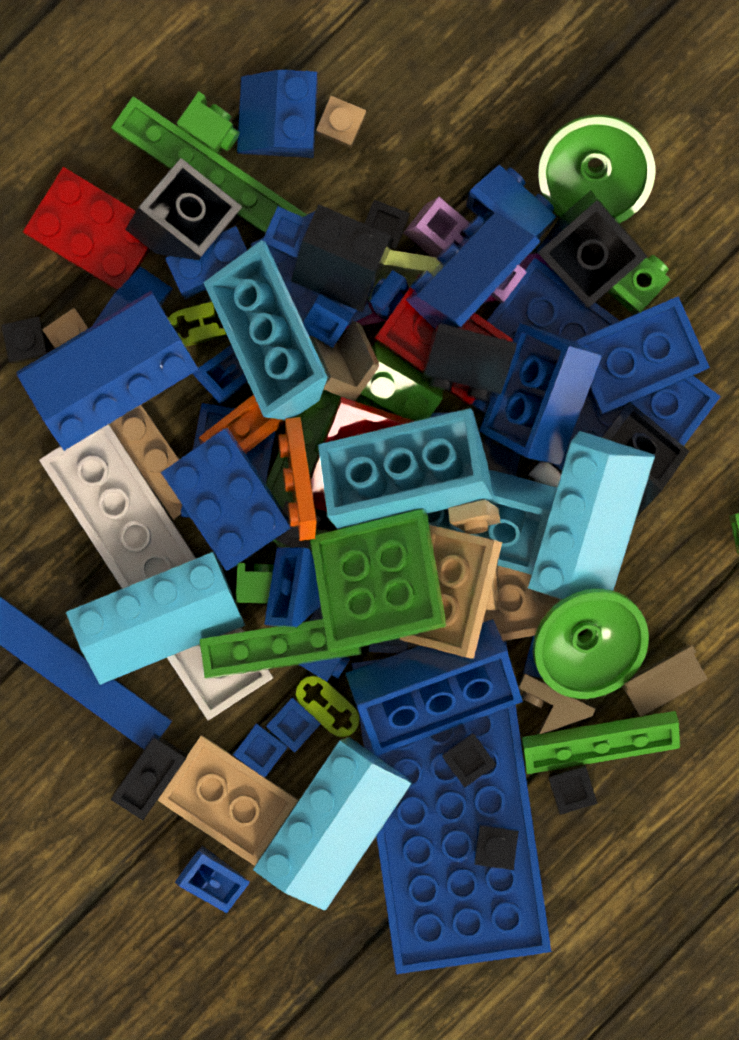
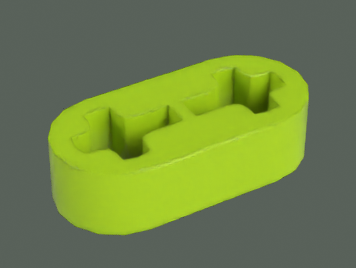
[168,302,227,346]
[296,676,360,737]

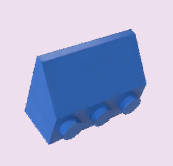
[406,212,541,329]
[479,322,602,465]

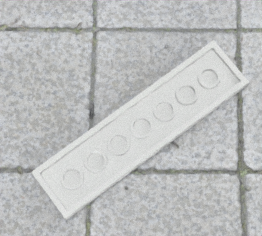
[39,424,274,720]

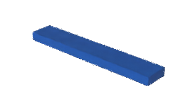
[0,596,172,749]

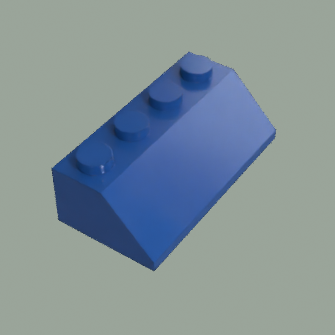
[16,291,199,451]
[345,619,523,756]

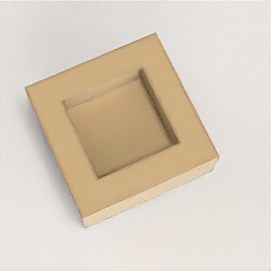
[316,96,366,148]
[448,500,500,534]

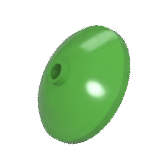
[538,115,655,223]
[533,589,649,699]

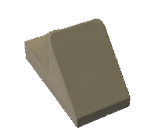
[517,673,596,734]

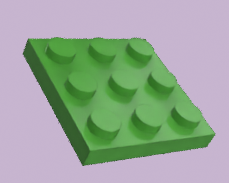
[310,509,447,653]

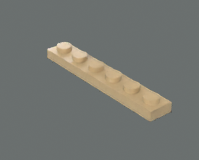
[42,308,182,520]

